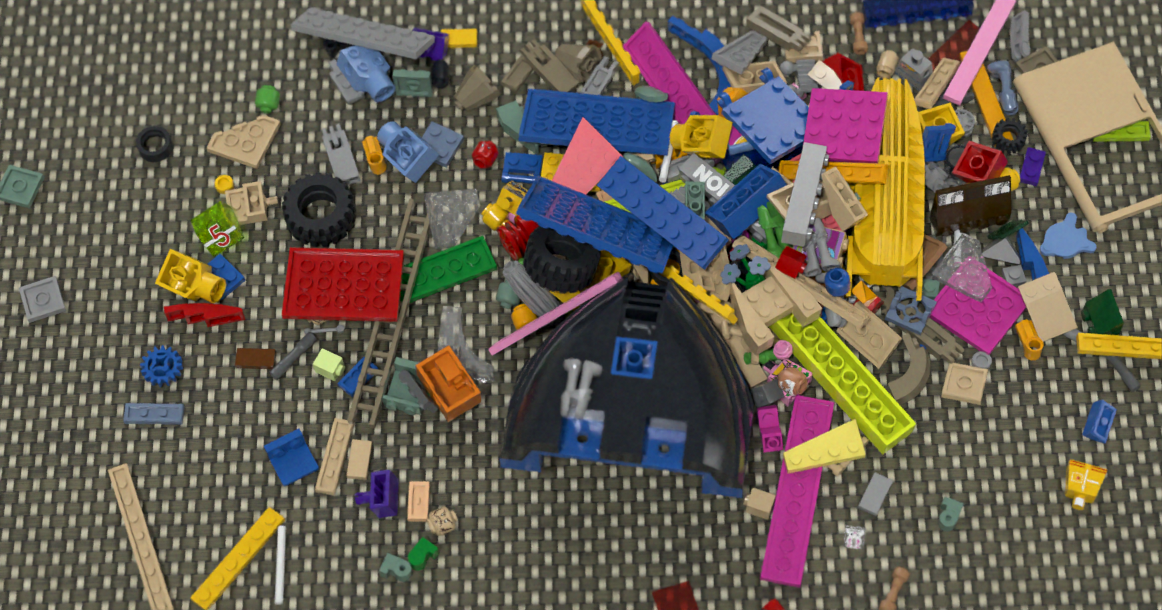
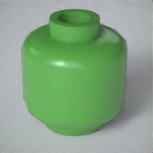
[255,85,280,114]

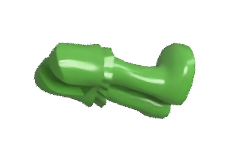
[757,201,794,258]

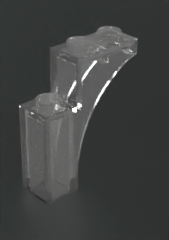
[438,306,495,382]

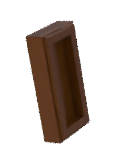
[235,348,276,369]

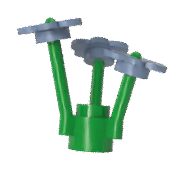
[720,244,771,290]

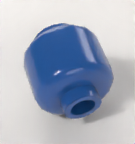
[824,268,851,297]

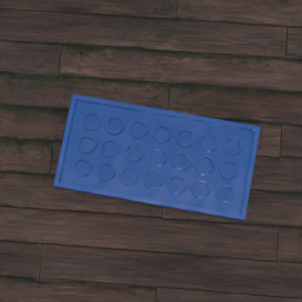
[519,88,675,156]

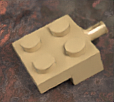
[225,181,278,227]

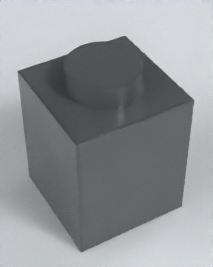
[750,379,785,408]

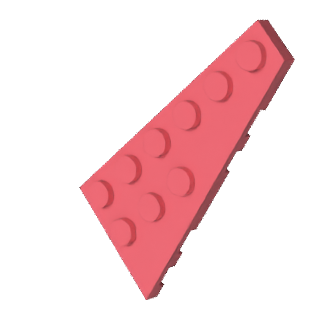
[536,117,623,227]

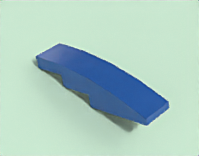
[1016,228,1049,281]

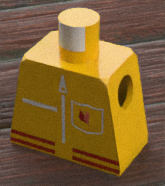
[1065,459,1108,510]

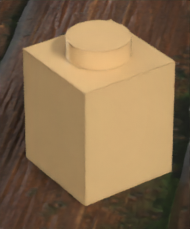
[743,488,776,520]

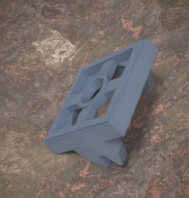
[885,286,937,335]

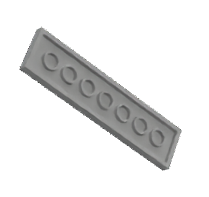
[291,8,435,59]

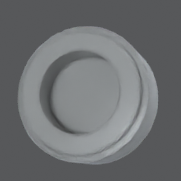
[971,351,992,369]

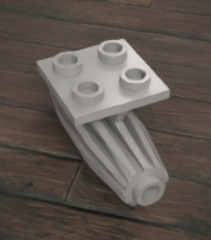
[503,261,565,326]

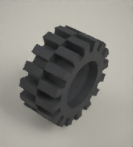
[992,118,1028,154]

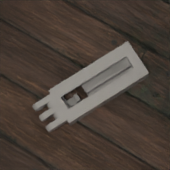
[322,124,360,185]

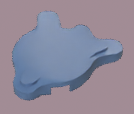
[1040,212,1096,259]

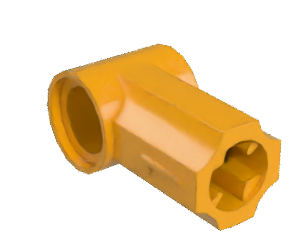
[362,136,387,175]
[1015,319,1044,361]

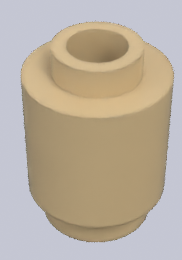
[876,50,899,79]

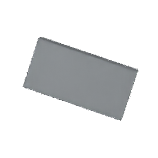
[858,472,893,516]

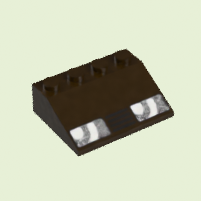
[930,175,1011,237]

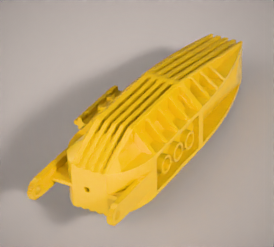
[846,77,925,301]

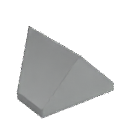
[982,231,1020,264]

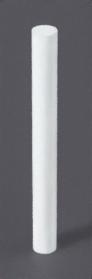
[659,120,678,183]
[275,526,286,605]

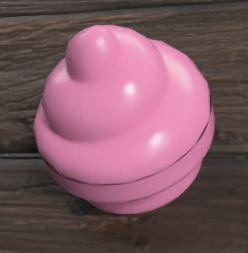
[773,340,793,360]

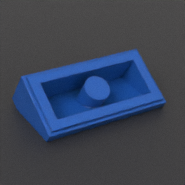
[1082,400,1117,444]

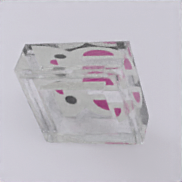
[843,526,866,550]

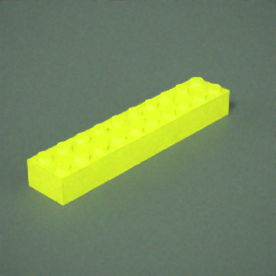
[769,313,916,455]

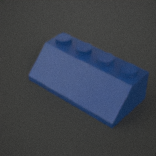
[705,163,787,240]

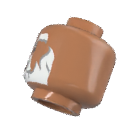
[778,367,808,396]

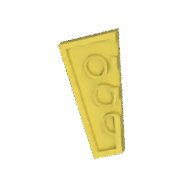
[783,419,866,474]

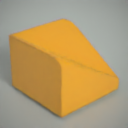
[851,280,877,307]

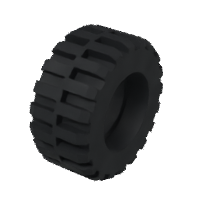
[282,173,356,247]
[523,226,601,294]

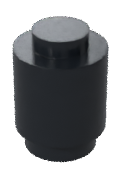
[431,60,449,89]

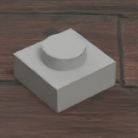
[1001,265,1026,287]

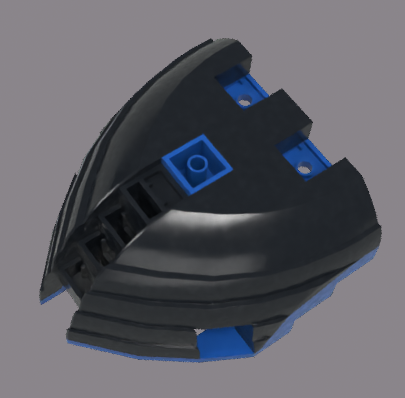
[500,273,754,498]

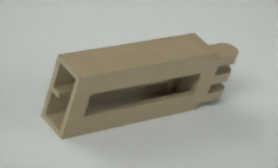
[746,6,812,51]
[519,39,580,92]
[895,307,965,364]

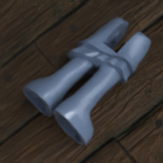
[987,61,1018,116]

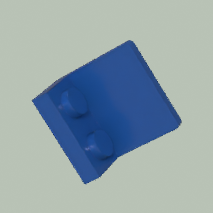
[264,428,319,486]

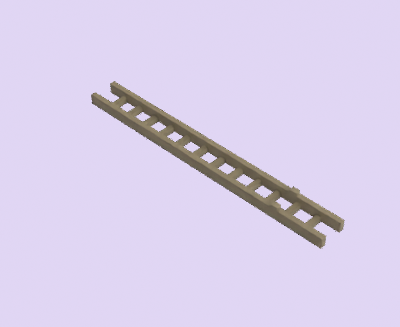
[347,198,436,429]

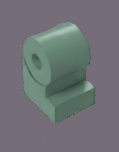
[938,497,964,532]
[379,553,412,582]

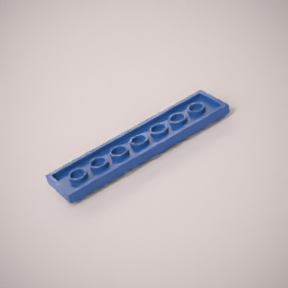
[597,156,729,270]

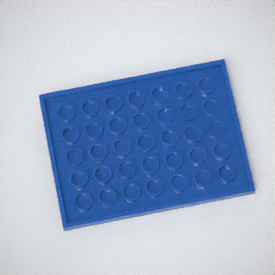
[516,175,673,273]

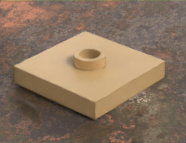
[941,363,988,405]

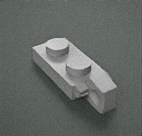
[328,59,364,106]

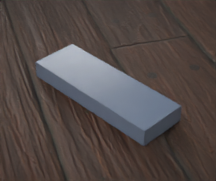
[123,403,185,425]

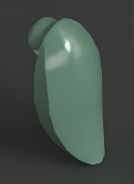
[634,86,668,102]
[623,153,657,183]

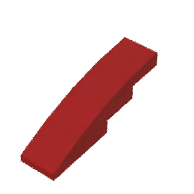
[164,303,245,327]

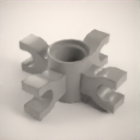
[925,161,958,193]

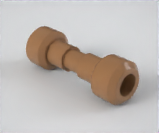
[850,12,868,55]
[879,567,910,610]

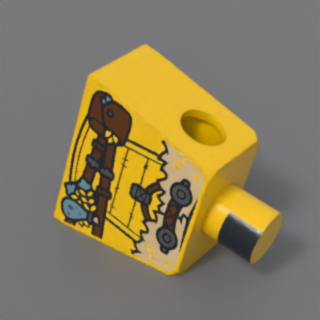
[496,181,528,216]

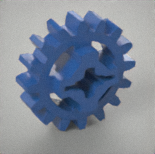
[140,345,183,387]

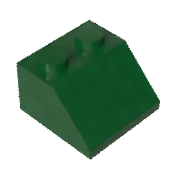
[1081,289,1124,335]

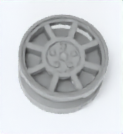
[955,109,975,139]

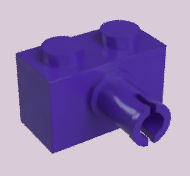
[412,28,449,61]
[355,470,399,518]

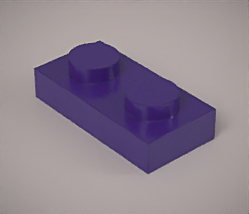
[1020,147,1046,187]

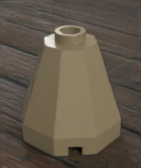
[555,44,602,83]
[454,65,501,111]

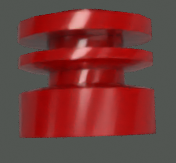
[497,215,538,261]

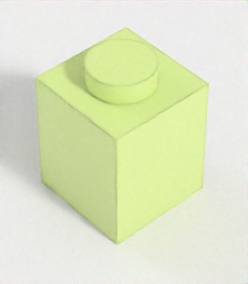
[313,349,345,381]

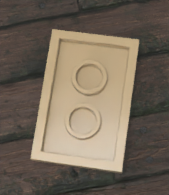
[836,301,903,369]

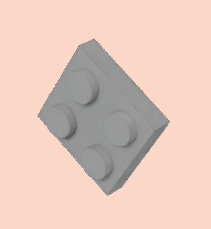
[19,276,66,323]

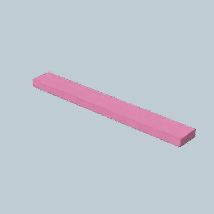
[943,0,1017,105]
[489,272,622,355]

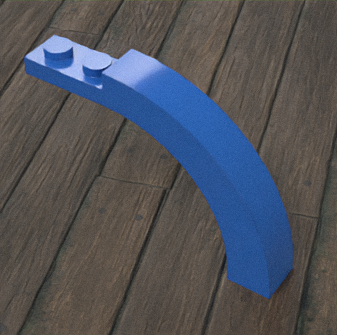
[668,16,732,115]

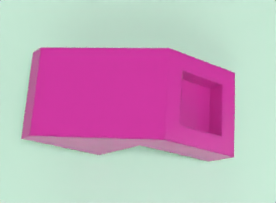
[757,405,783,453]

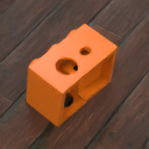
[416,345,481,422]

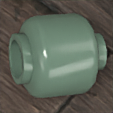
[496,280,520,309]

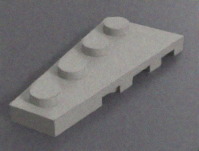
[712,30,767,75]

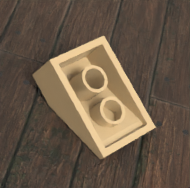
[722,61,787,94]
[767,180,832,220]
[1018,272,1078,342]

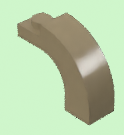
[888,333,930,405]

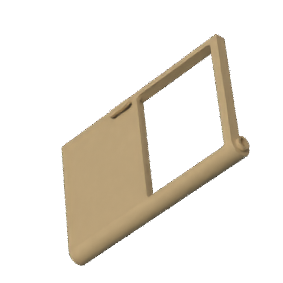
[1013,42,1162,233]

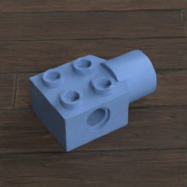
[336,45,396,103]
[377,121,440,183]

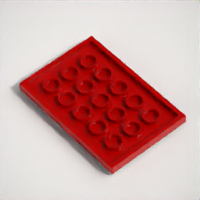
[281,247,404,322]

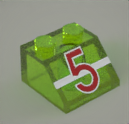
[191,201,245,257]

